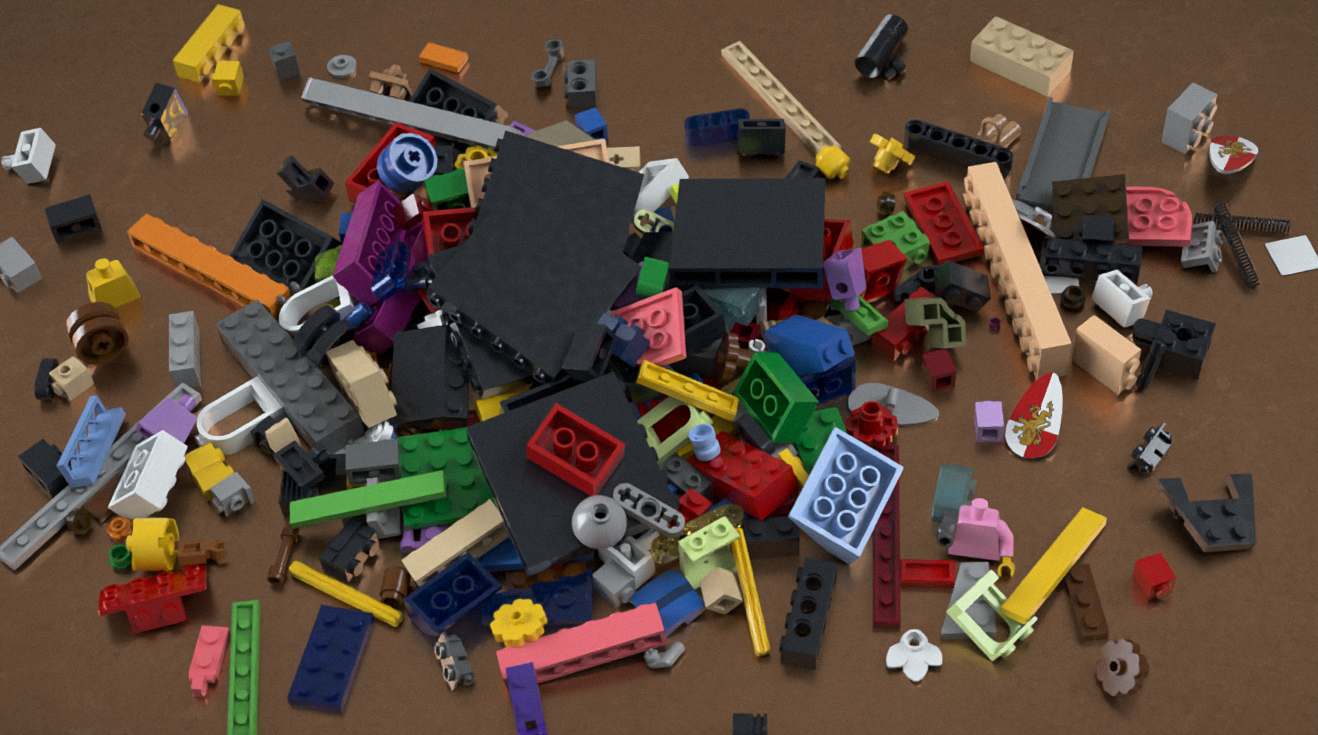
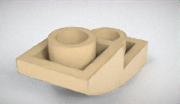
[265,418,303,469]

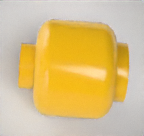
[815,145,850,180]

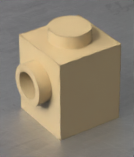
[49,356,94,401]
[700,567,744,615]

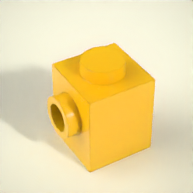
[211,61,244,96]

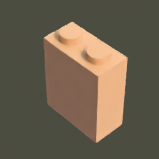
[1072,315,1141,395]

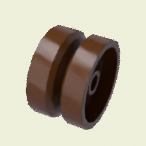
[65,302,129,365]

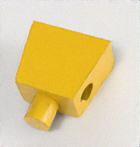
[86,258,141,308]

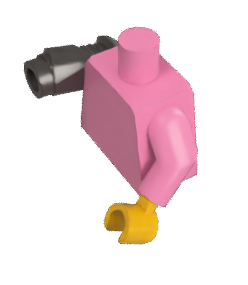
[935,498,1015,577]

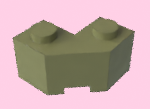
[904,297,967,349]

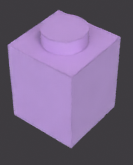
[974,401,1004,442]

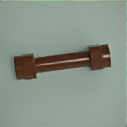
[267,524,300,585]

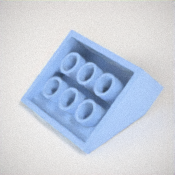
[788,427,904,564]

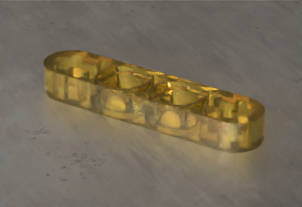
[651,503,744,564]

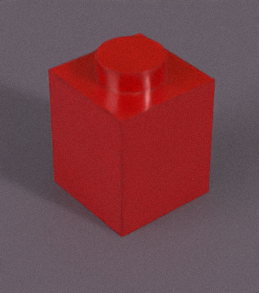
[1133,552,1176,601]

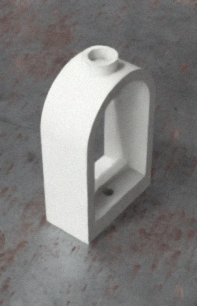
[631,158,689,224]
[279,275,360,339]
[194,377,286,455]

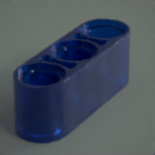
[684,108,750,146]
[371,241,411,302]

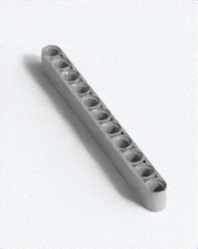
[301,78,522,150]

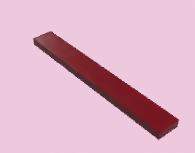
[873,445,901,629]

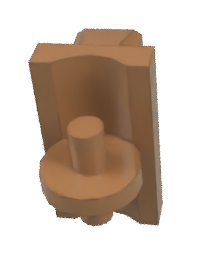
[369,64,413,100]

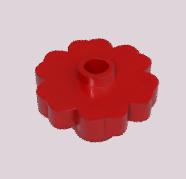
[846,401,898,448]

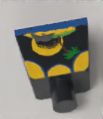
[142,83,188,141]

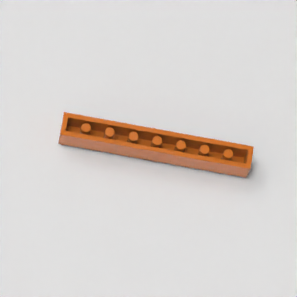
[127,213,291,321]

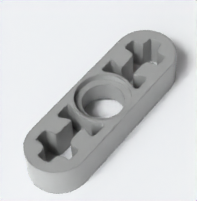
[613,483,685,538]

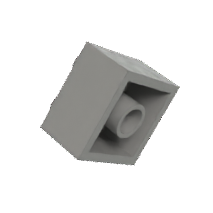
[1161,83,1217,154]

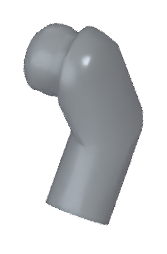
[644,641,685,669]

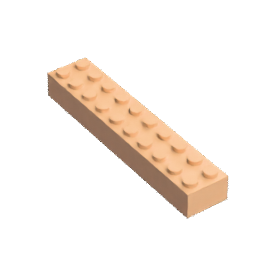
[963,162,1072,379]

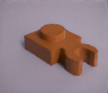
[178,540,225,565]

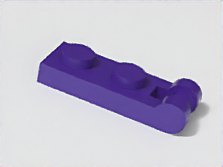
[505,662,547,735]

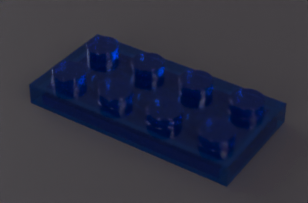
[287,605,374,713]

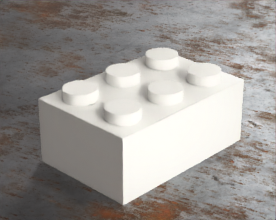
[108,430,188,523]

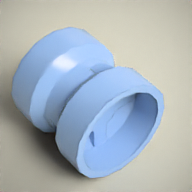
[688,424,721,461]

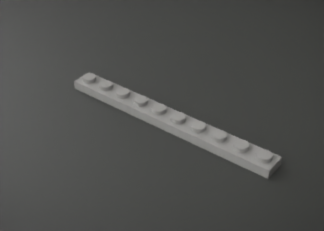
[0,382,202,570]

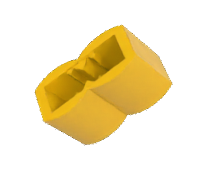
[184,442,234,502]

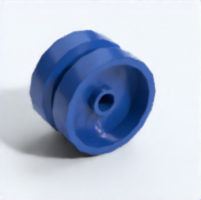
[377,133,437,193]

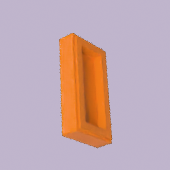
[419,42,468,73]

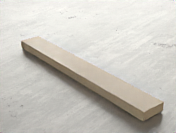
[722,41,841,155]

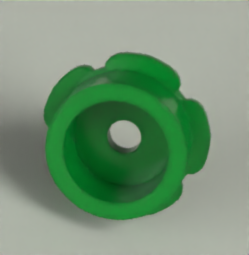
[109,544,133,569]

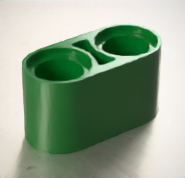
[635,257,670,298]

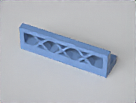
[57,395,126,488]

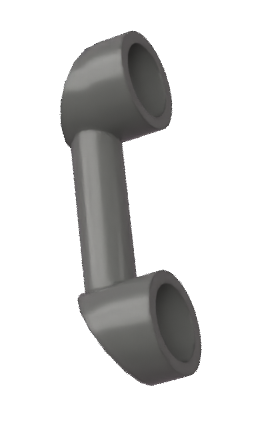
[532,39,564,87]

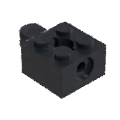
[1132,310,1216,379]

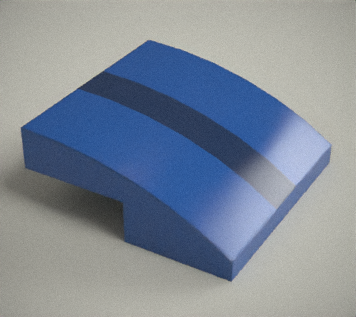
[629,568,706,637]

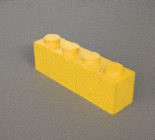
[172,4,245,83]

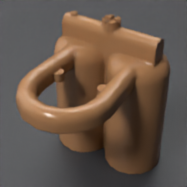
[976,114,1022,148]

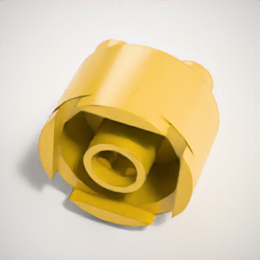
[126,518,179,571]

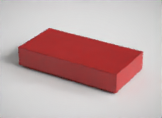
[900,559,955,589]

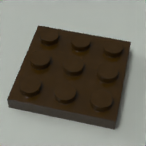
[1052,174,1130,244]

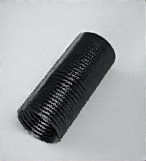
[854,14,909,78]

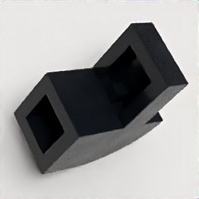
[276,155,334,203]

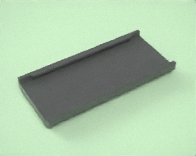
[1016,97,1111,212]

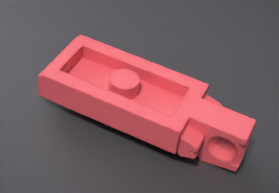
[188,626,230,698]

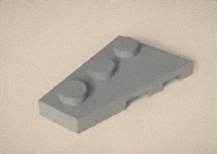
[940,562,997,639]

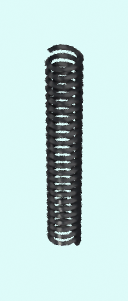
[1213,203,1261,287]
[1193,212,1291,233]

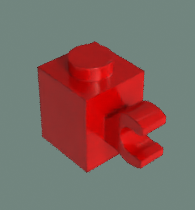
[668,488,712,536]

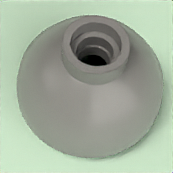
[572,495,627,549]

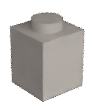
[592,559,636,609]

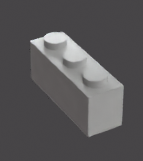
[169,311,201,388]

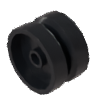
[293,304,357,369]

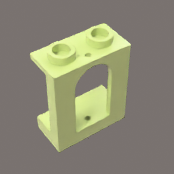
[637,396,713,465]
[679,516,740,593]
[946,569,1037,661]

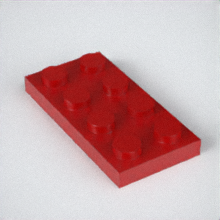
[904,181,984,265]

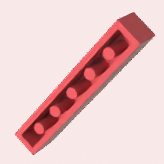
[496,603,668,693]

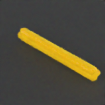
[731,528,770,656]
[288,561,403,627]

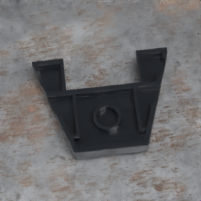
[1155,473,1257,552]

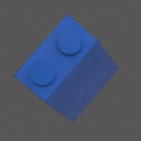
[763,315,855,376]

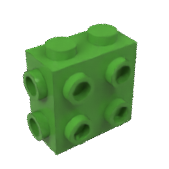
[861,211,930,270]

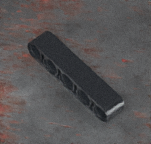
[904,120,1013,179]

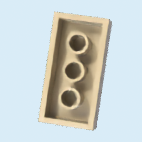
[970,16,1074,97]
[326,340,397,428]

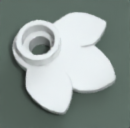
[364,419,393,443]
[886,629,942,682]

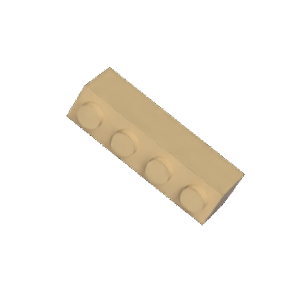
[401,500,510,595]

